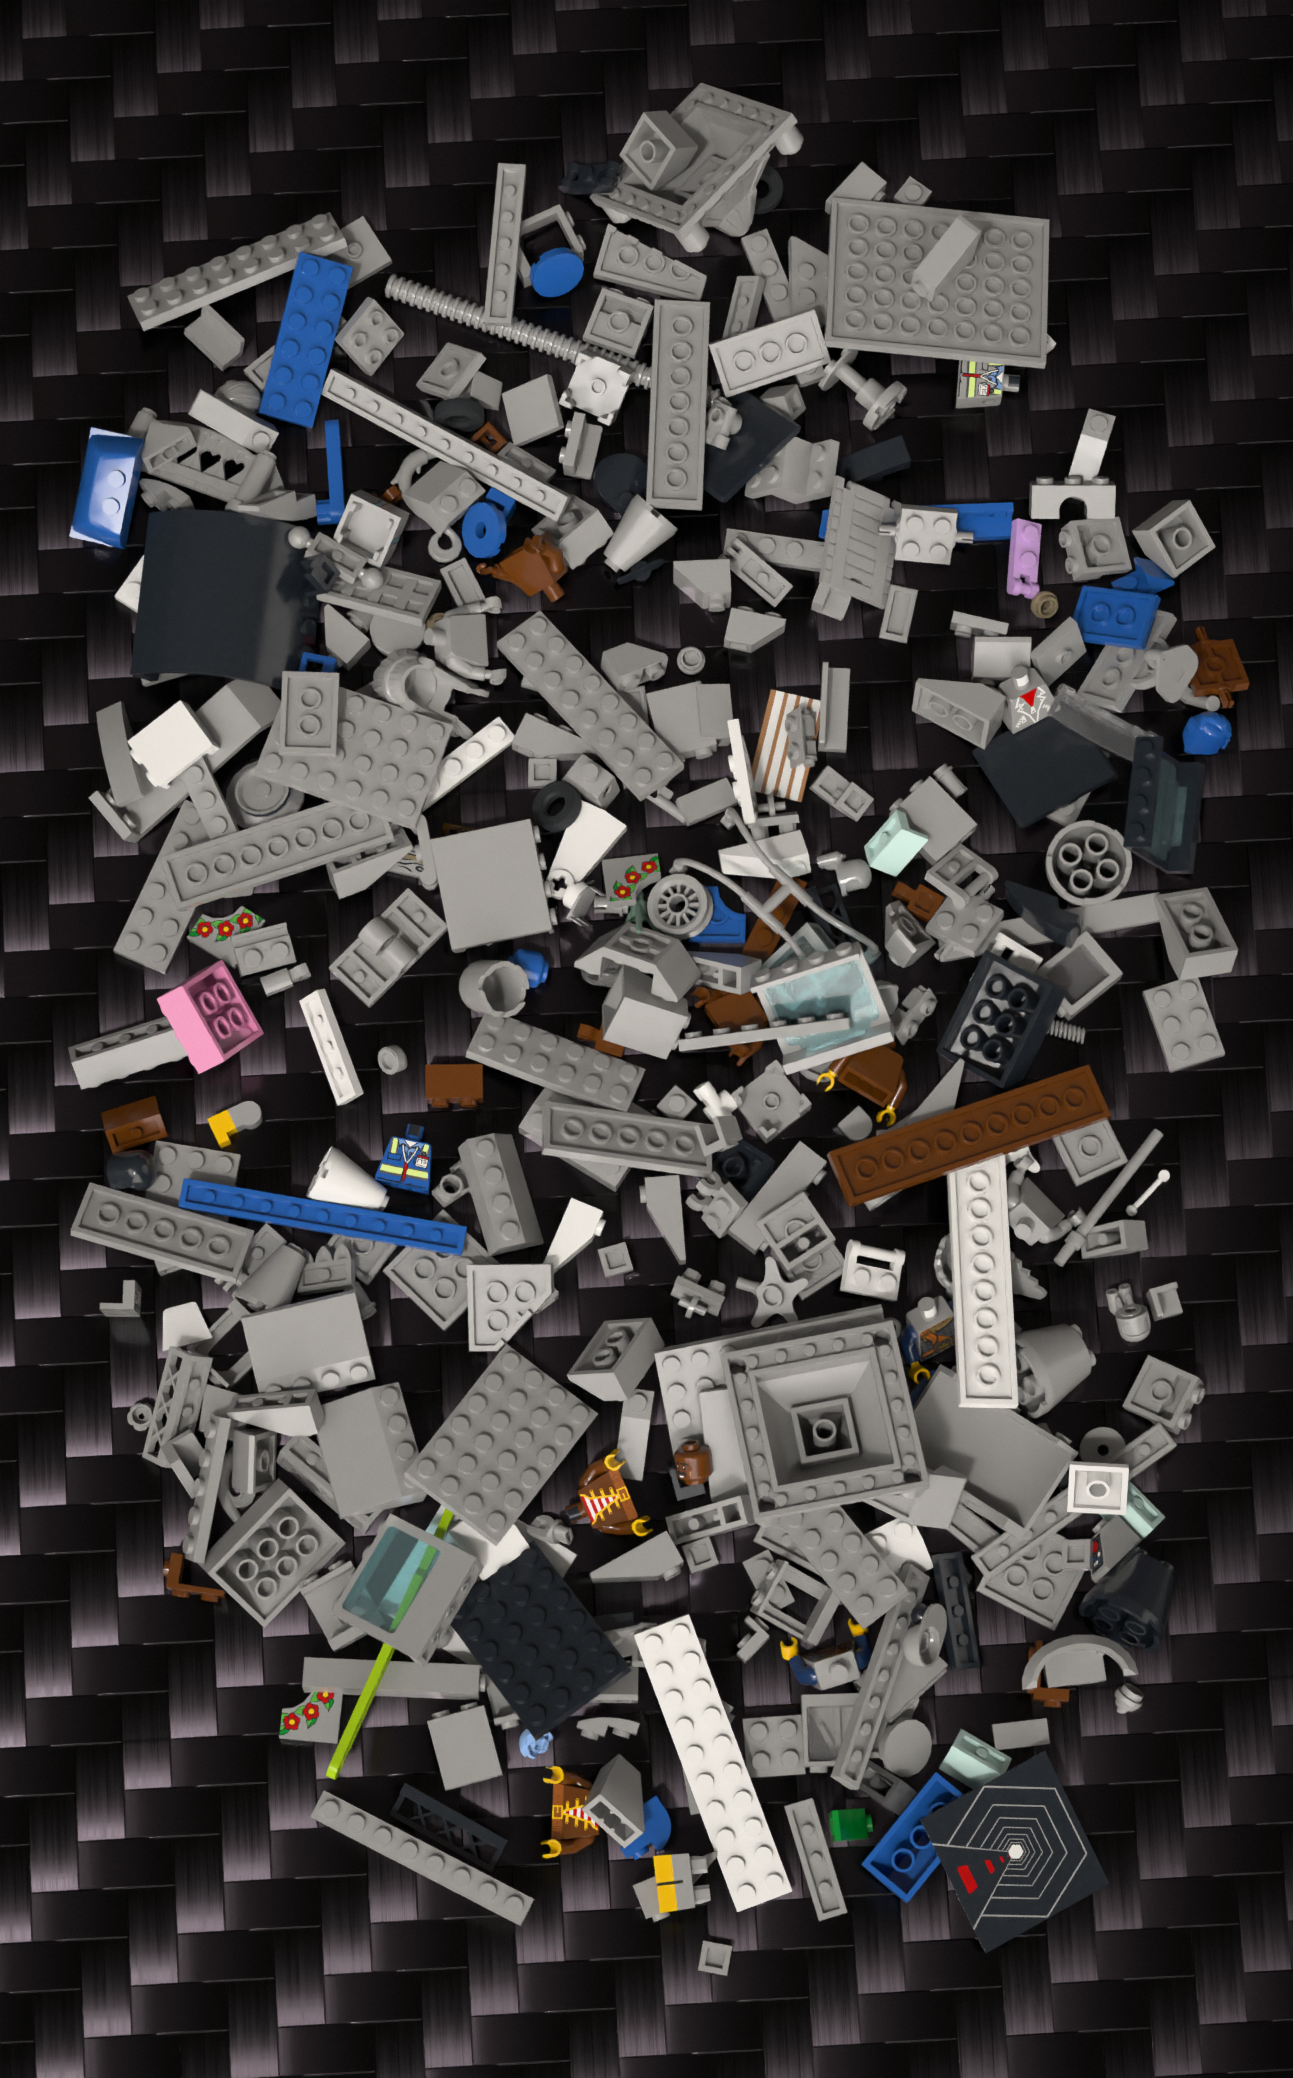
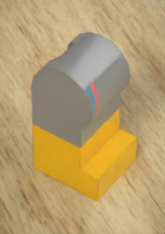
[207,1101,263,1149]

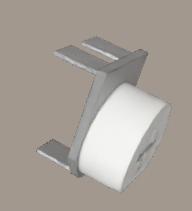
[563,882,606,927]

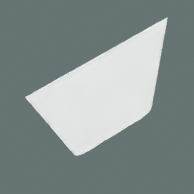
[163,1302,212,1351]

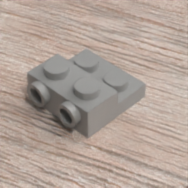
[583,288,654,359]
[1059,517,1132,581]
[1123,1355,1205,1435]

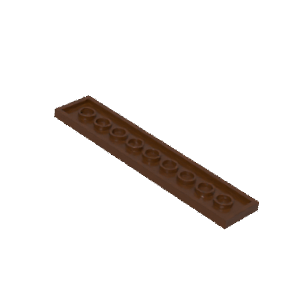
[827,1064,1111,1208]

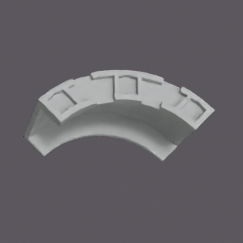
[912,1364,1079,1541]

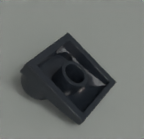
[696,1139,775,1206]

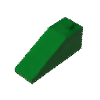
[828,1808,873,1843]

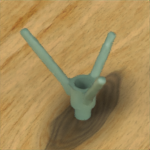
[624,891,662,934]

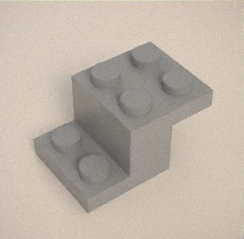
[745,437,840,504]
[755,1192,844,1301]

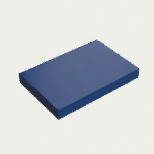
[1072,585,1161,650]

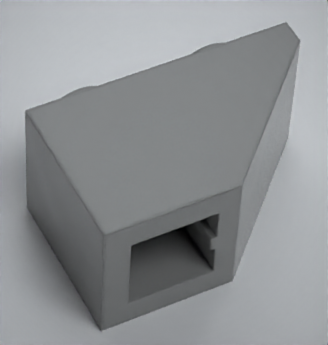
[724,606,786,653]
[600,642,668,693]

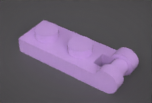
[1007,518,1042,599]

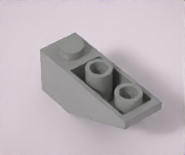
[511,713,600,761]

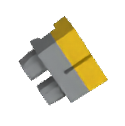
[653,1853,711,1913]

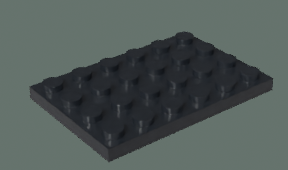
[450,1540,632,1741]

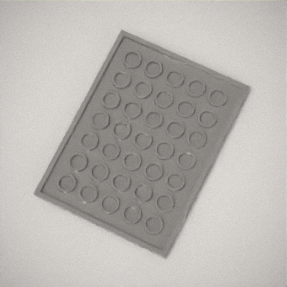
[824,197,1049,369]

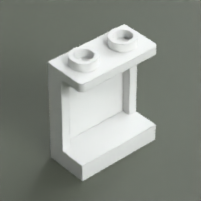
[127,700,220,789]

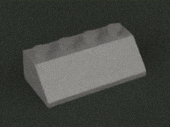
[458,1133,544,1257]

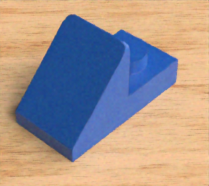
[1111,557,1174,594]

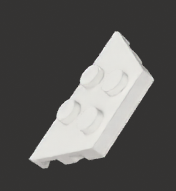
[727,719,758,825]

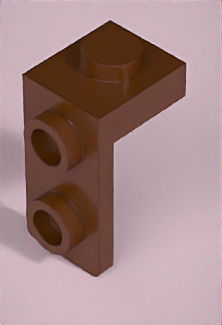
[163,1553,226,1602]
[1027,1640,1069,1708]

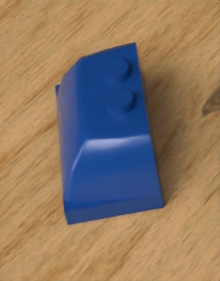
[70,427,145,549]

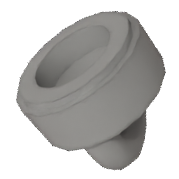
[378,1045,407,1075]

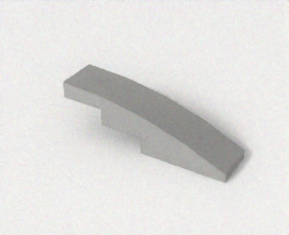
[96,701,146,808]

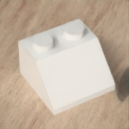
[864,1518,933,1577]

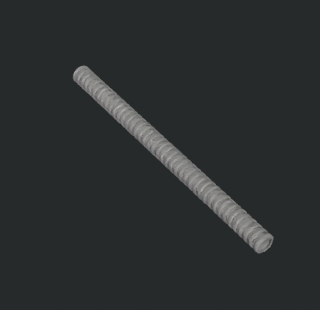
[385,274,721,411]

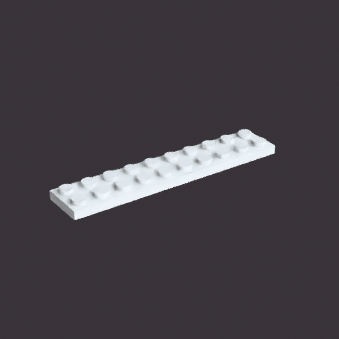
[947,1155,1018,1408]
[634,1613,792,1912]

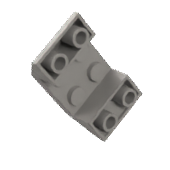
[574,922,701,1003]
[863,1465,968,1529]

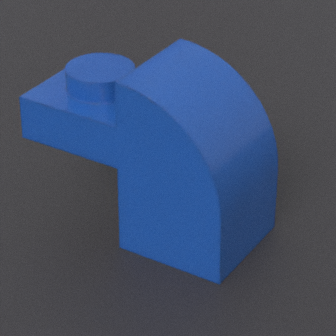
[620,1796,671,1860]

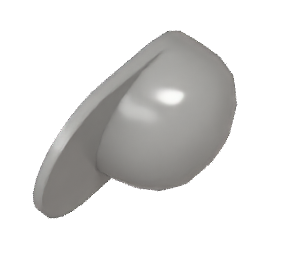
[902,1603,947,1668]

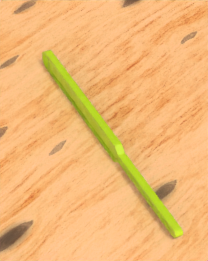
[326,1508,454,1780]

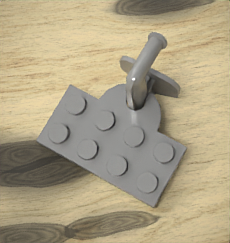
[1076,610,1220,713]

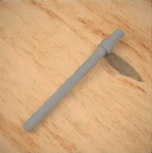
[1054,1129,1163,1266]

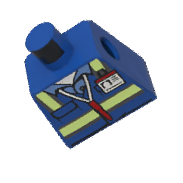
[375,1124,432,1195]

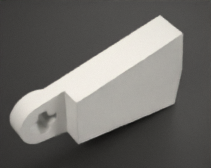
[546,800,627,900]

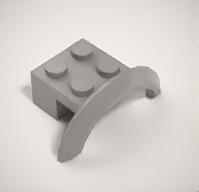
[1022,1635,1138,1690]

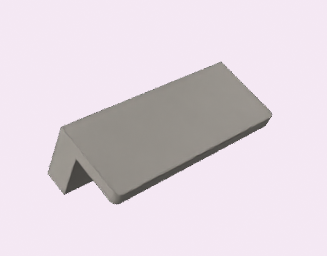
[818,662,850,753]

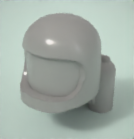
[817,851,872,897]
[1106,1283,1151,1342]

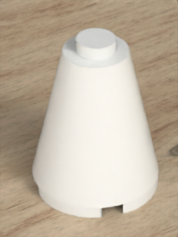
[306,1147,389,1212]

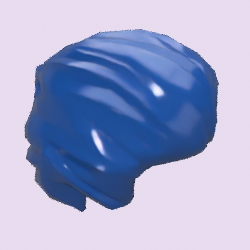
[1182,711,1232,755]

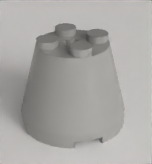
[1045,820,1132,906]
[1015,1324,1096,1418]

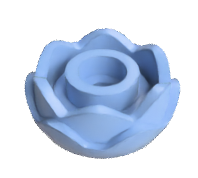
[519,1729,553,1759]

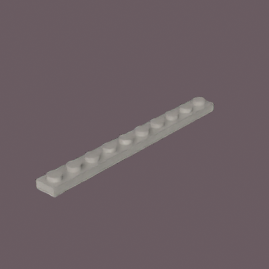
[321,368,571,522]

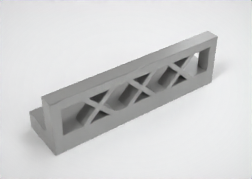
[142,1346,213,1468]
[276,1435,384,1535]

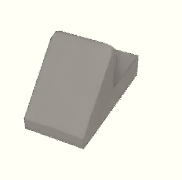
[444,371,503,410]

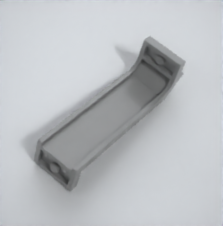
[89,679,281,843]

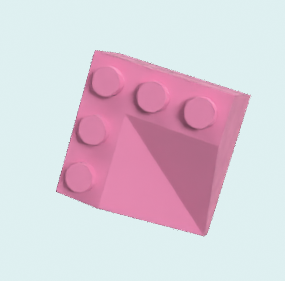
[157,960,264,1074]

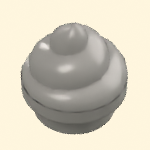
[1115,1682,1144,1714]

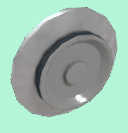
[226,760,305,829]

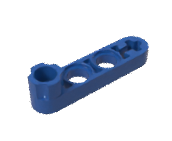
[316,419,345,525]

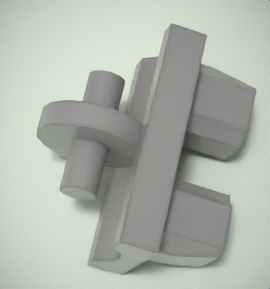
[747,795,799,841]
[671,1268,725,1319]

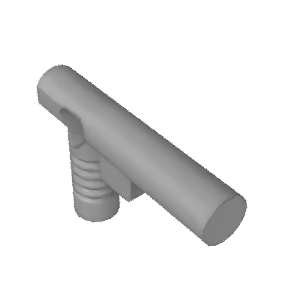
[646,779,686,824]

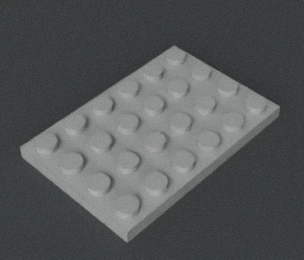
[254,687,453,830]
[403,1344,598,1546]

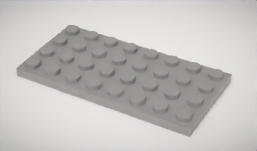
[653,1304,885,1457]

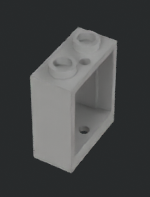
[517,204,586,288]

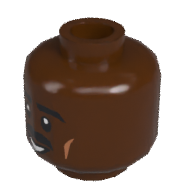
[674,1440,714,1485]

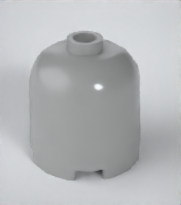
[459,960,529,1018]

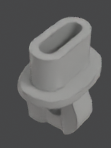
[526,1515,573,1545]

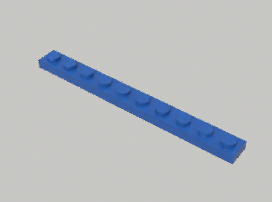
[178,1178,467,1256]

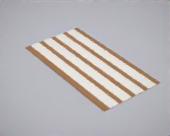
[752,689,820,802]

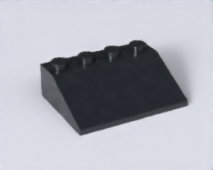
[936,950,1068,1091]

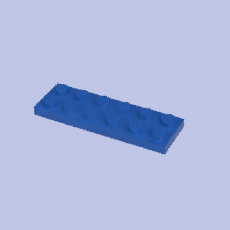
[258,252,353,429]

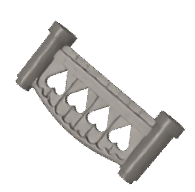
[127,408,277,514]

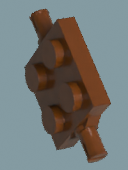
[1188,626,1250,708]

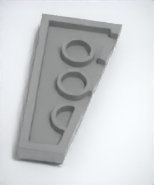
[593,224,707,302]

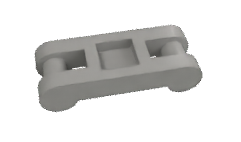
[412,814,439,890]

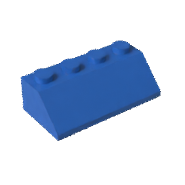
[861,1772,964,1903]

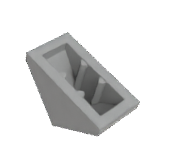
[140,422,197,474]

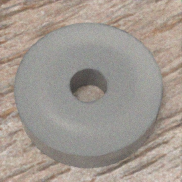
[1079,1427,1126,1463]

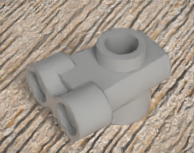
[705,403,742,450]
[432,1160,471,1207]

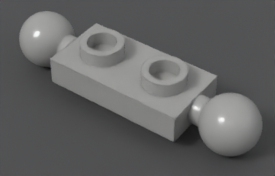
[288,526,384,590]

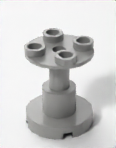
[818,349,907,431]

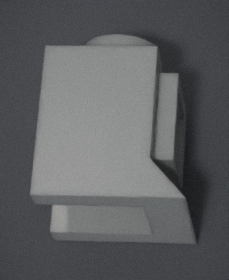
[695,1116,743,1157]

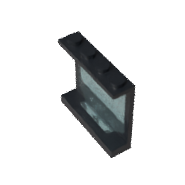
[1123,736,1205,874]

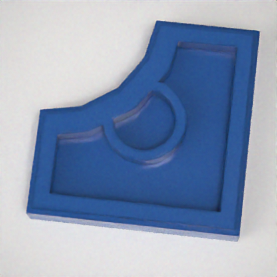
[689,886,746,944]

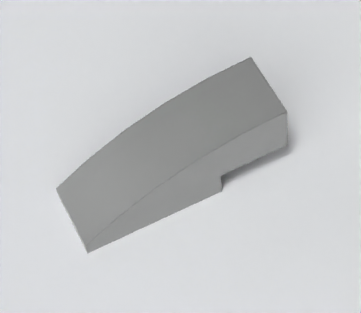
[238,490,317,521]

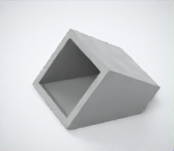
[602,964,691,1059]

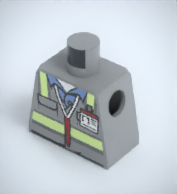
[955,360,1020,408]

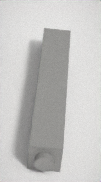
[302,1657,486,1700]

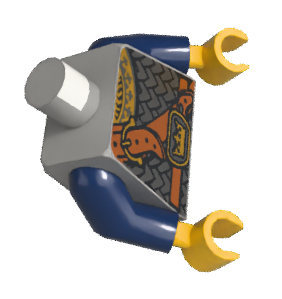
[899,1296,955,1384]
[780,1618,872,1690]

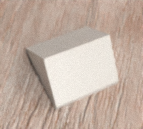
[1067,1461,1129,1515]

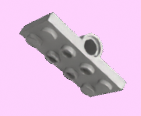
[329,888,448,1008]

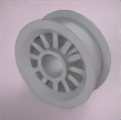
[647,874,713,940]

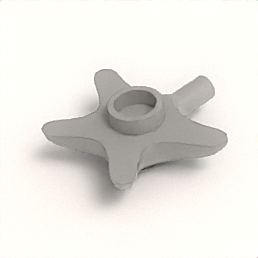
[736,1256,808,1328]

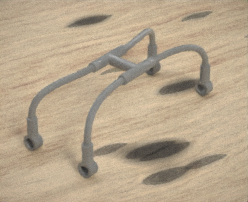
[669,807,881,1016]

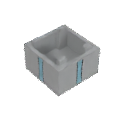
[333,489,410,568]

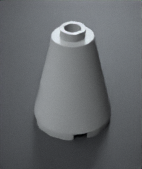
[603,494,678,572]
[233,1243,306,1312]

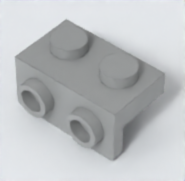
[559,412,603,480]

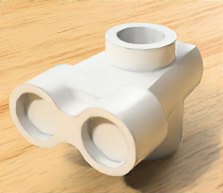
[693,1081,738,1123]

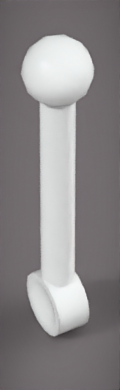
[1126,1170,1170,1216]

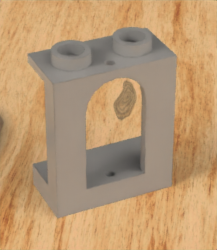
[186,1299,253,1391]
[750,1559,840,1646]

